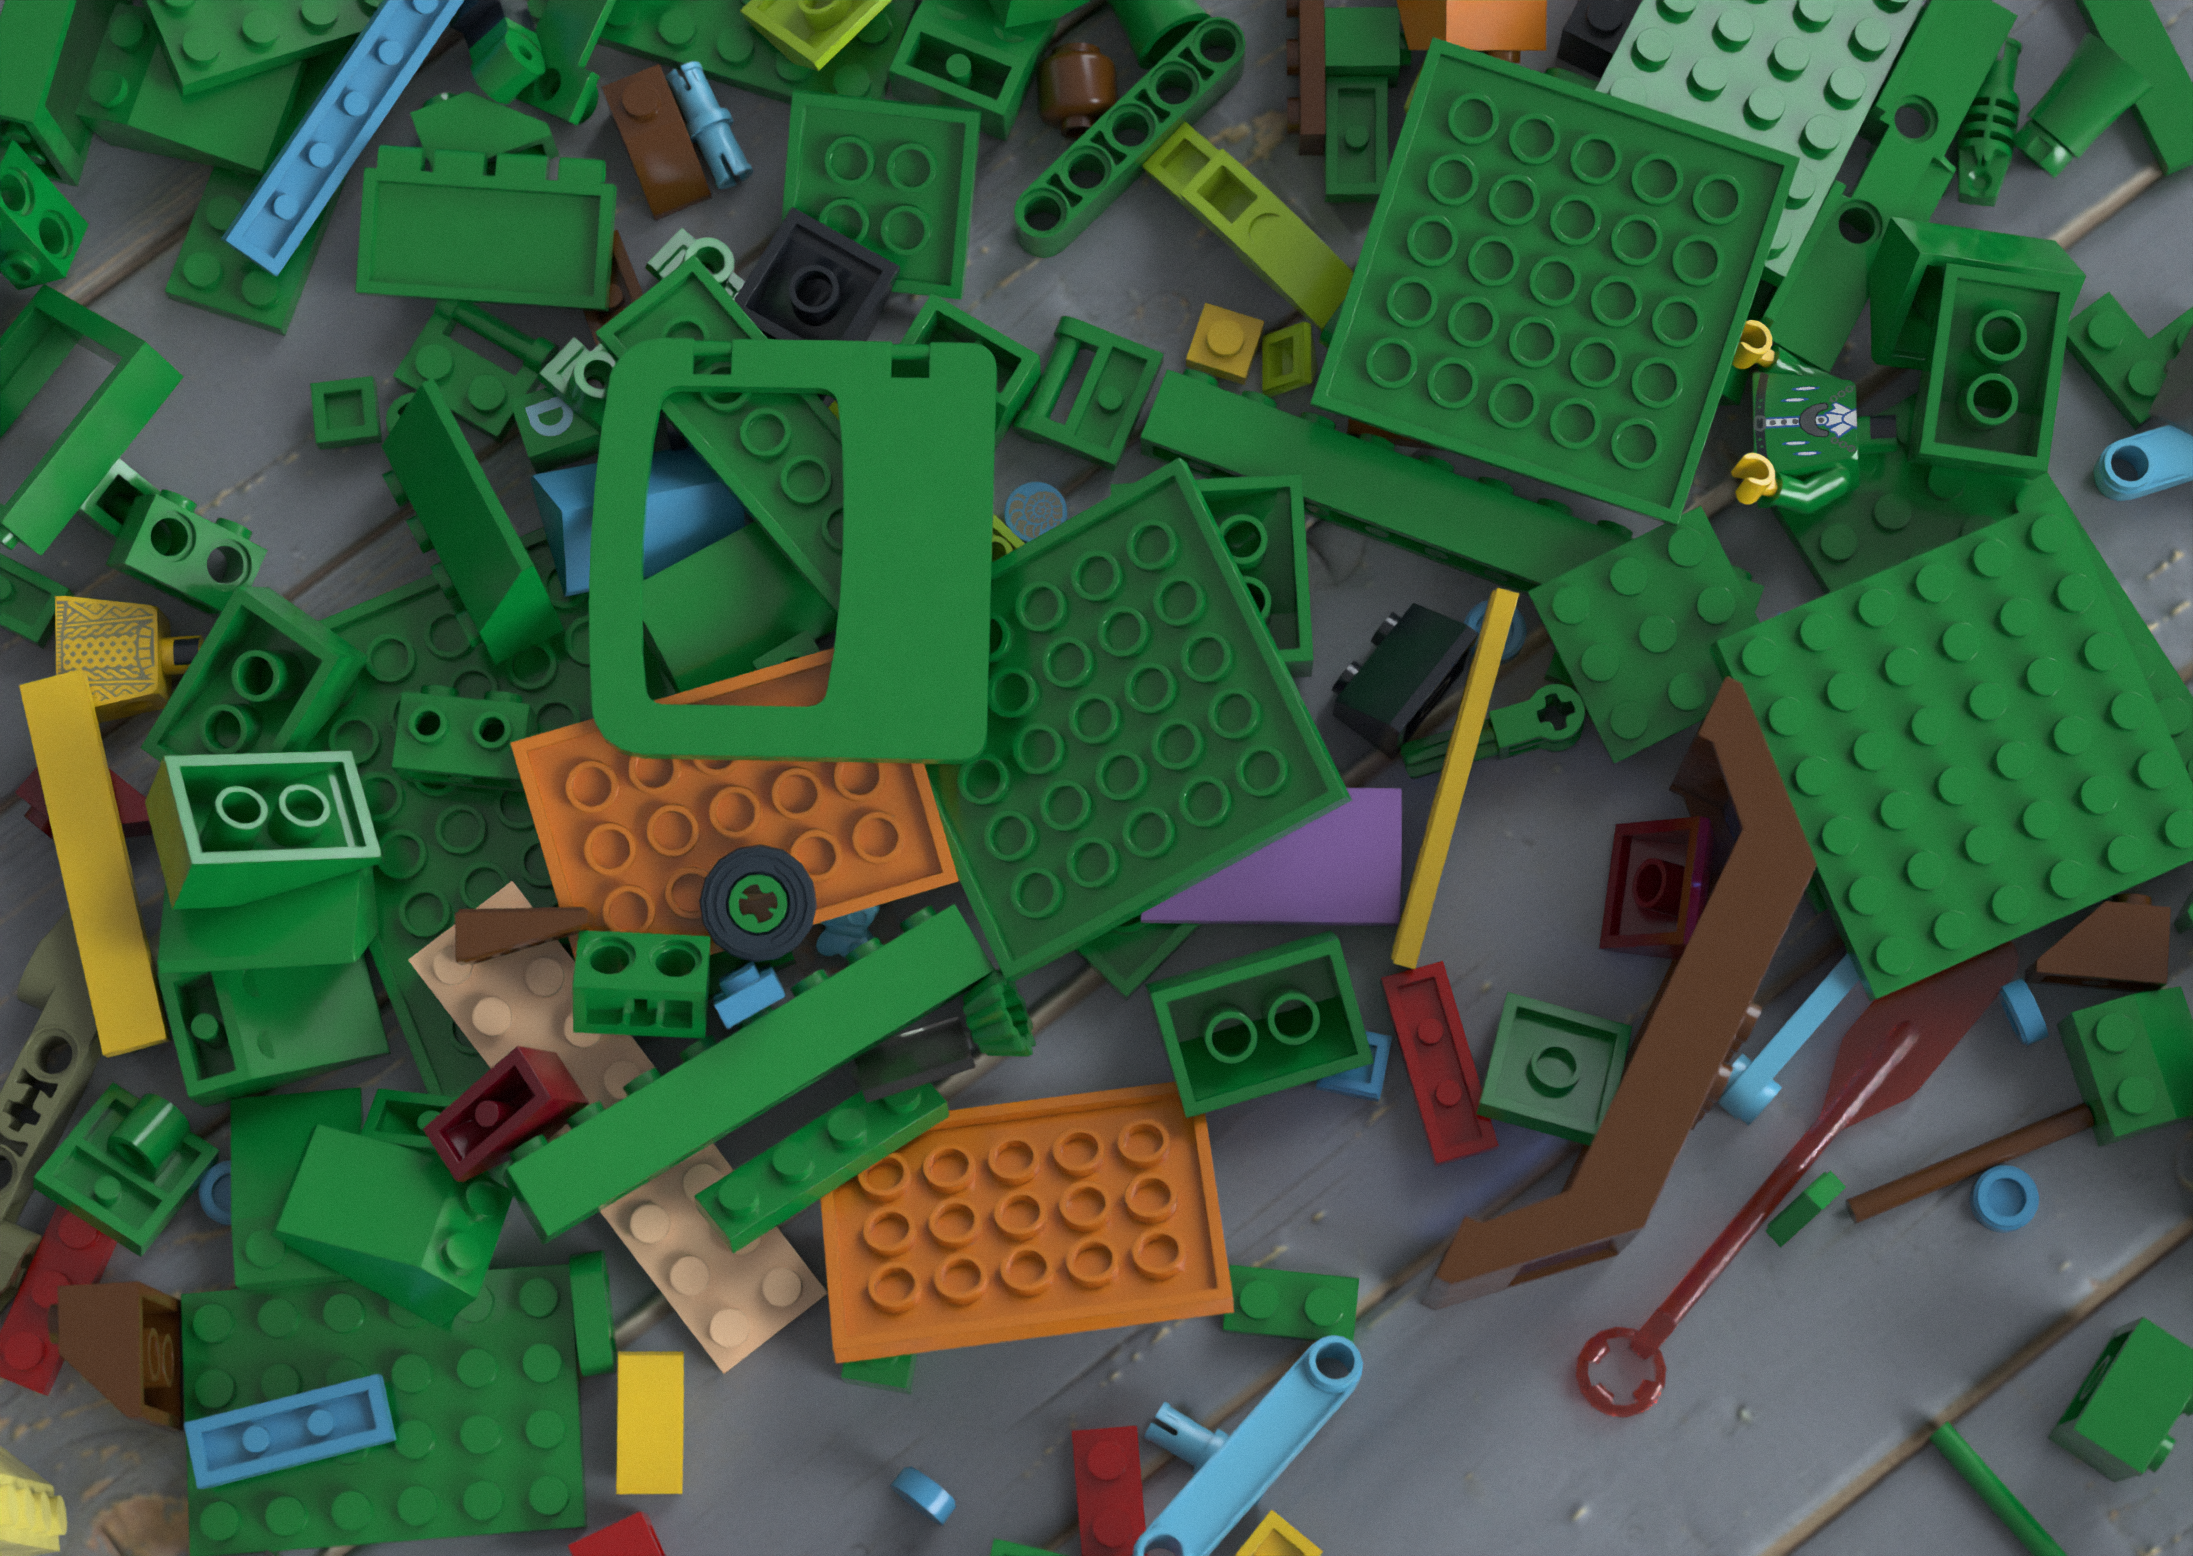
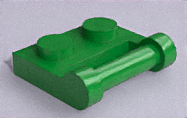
[393,300,559,444]
[1012,316,1164,472]

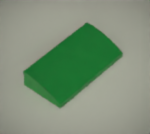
[642,522,838,694]

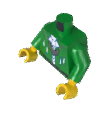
[1731,320,1897,514]

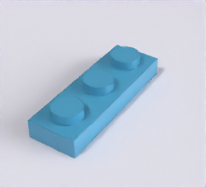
[184,1374,396,1489]

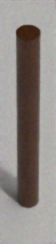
[1845,1102,2094,1224]

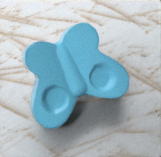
[816,905,880,958]

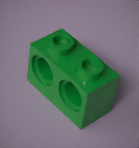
[0,139,89,291]
[105,489,268,619]
[572,930,711,1038]

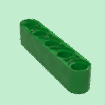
[1014,17,1246,258]

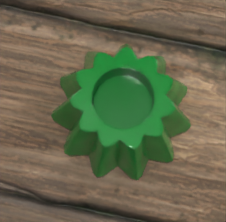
[963,968,1036,1057]

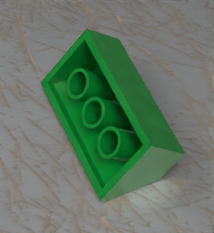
[381,378,564,665]

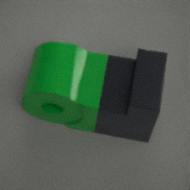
[449,0,545,105]

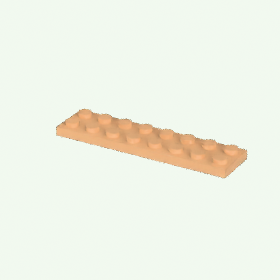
[408,881,828,1374]

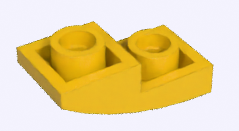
[615,1351,684,1494]

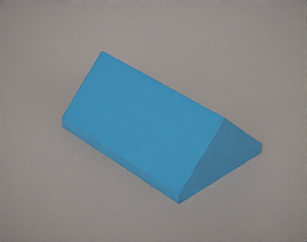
[530,446,745,597]

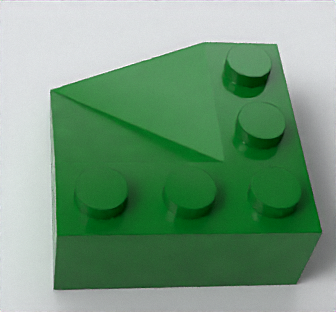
[1110,473,1314,678]

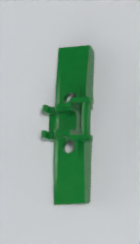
[1756,0,2018,373]

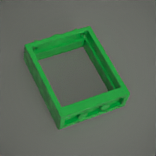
[0,0,134,187]
[0,284,184,556]

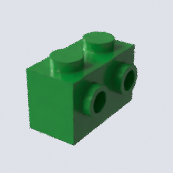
[392,685,538,792]

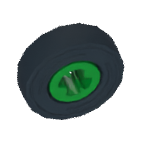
[699,844,817,962]

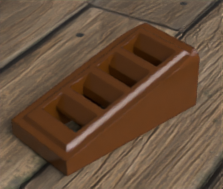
[455,907,593,965]

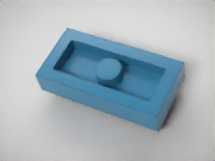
[713,961,785,1029]

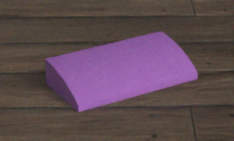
[1141,788,1402,926]

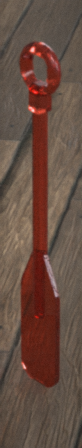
[1575,941,2019,1418]

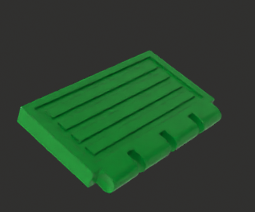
[355,145,617,312]

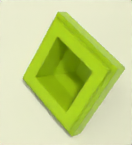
[1262,321,1318,397]

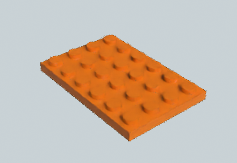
[510,648,959,960]
[820,1082,1234,1363]

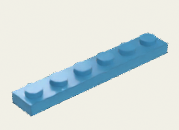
[220,0,464,276]

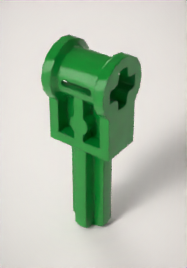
[1401,684,1585,779]

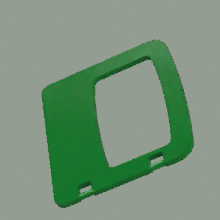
[589,338,997,764]

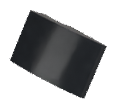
[734,207,901,407]

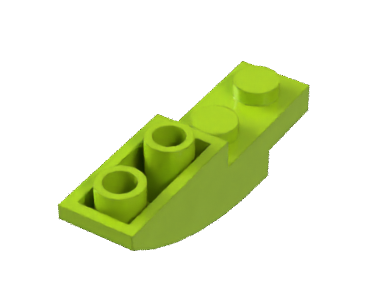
[1142,122,1354,332]

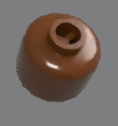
[1037,42,1118,140]

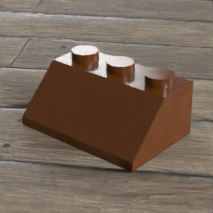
[48,1281,184,1432]

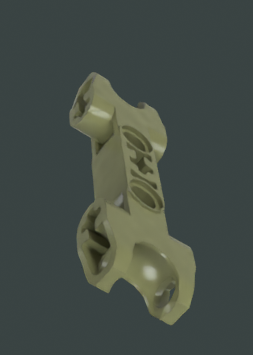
[0,907,165,1315]

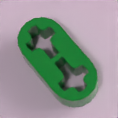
[569,1250,617,1377]

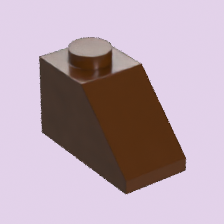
[602,64,712,220]
[2025,893,2171,993]

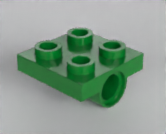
[33,1082,220,1257]

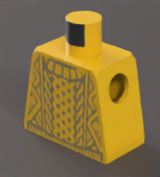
[55,596,204,723]

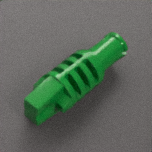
[1956,37,2022,207]

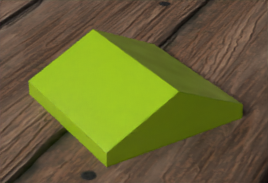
[740,0,891,71]

